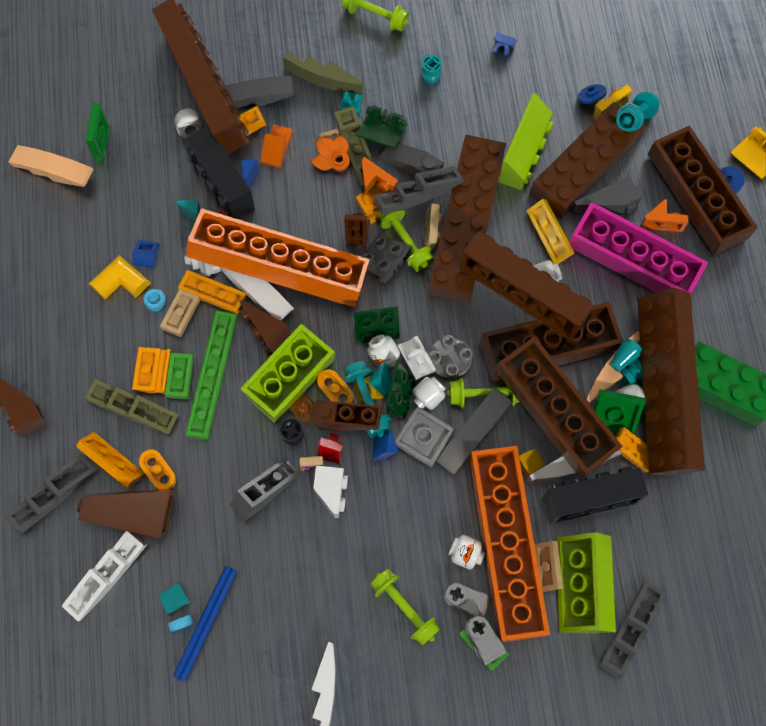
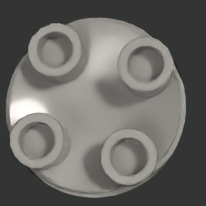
[428,335,473,378]

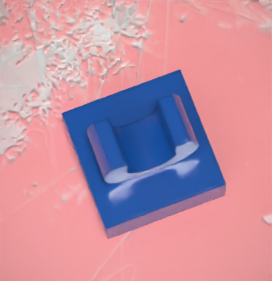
[494,32,517,56]

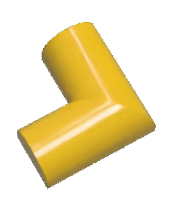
[88,255,151,300]

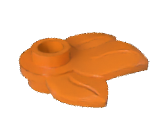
[311,135,350,171]

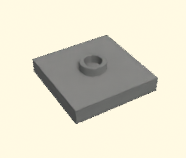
[395,406,455,468]

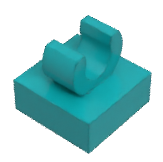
[339,91,363,117]

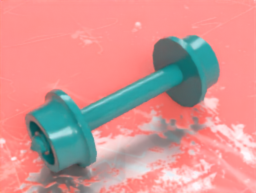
[616,91,660,132]
[344,361,391,438]

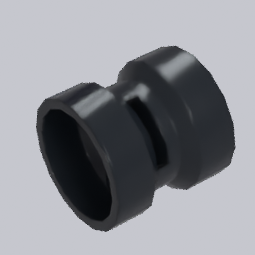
[280,418,304,446]

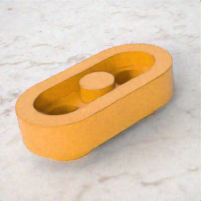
[317,370,354,403]
[139,449,176,490]

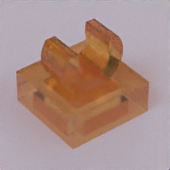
[289,393,315,426]

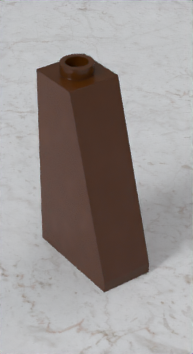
[77,489,175,539]

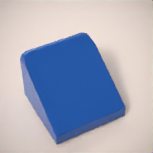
[241,159,259,187]
[132,240,160,267]
[372,430,398,461]

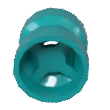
[421,55,442,83]
[619,359,643,387]

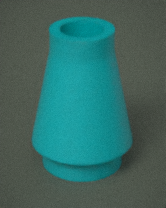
[609,339,642,372]

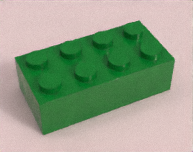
[695,341,766,427]

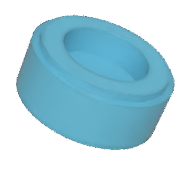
[143,289,166,311]
[168,615,193,632]

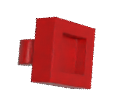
[317,433,343,464]

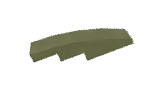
[283,52,363,95]
[84,378,179,435]

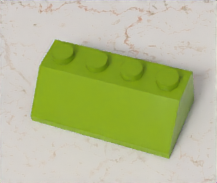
[499,93,554,191]
[240,324,335,424]
[556,532,616,633]

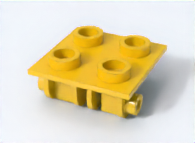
[730,126,766,180]

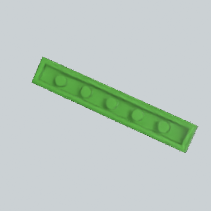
[185,310,238,440]

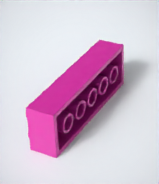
[569,202,708,294]

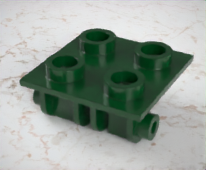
[355,105,408,149]
[353,306,400,344]
[385,361,415,420]

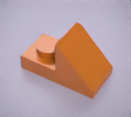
[260,124,293,168]
[362,157,398,195]
[640,199,688,232]

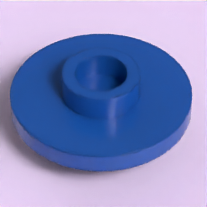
[578,84,607,104]
[720,166,745,194]

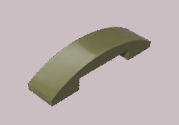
[334,106,376,187]

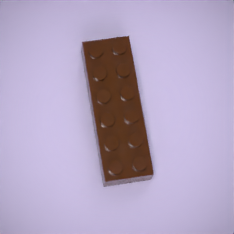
[529,102,646,219]
[648,125,758,255]
[460,231,594,342]
[480,302,623,383]
[495,336,623,478]

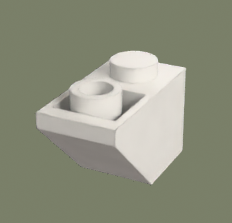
[313,465,348,518]

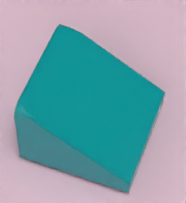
[177,200,201,222]
[369,363,392,397]
[158,582,191,616]

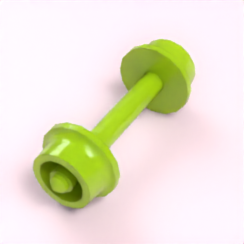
[342,0,409,32]
[378,209,434,272]
[446,378,521,408]
[370,568,440,646]

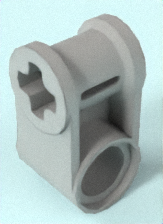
[444,583,491,618]
[465,616,506,666]

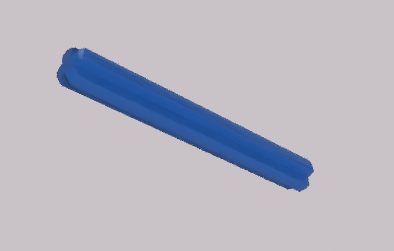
[173,566,236,681]

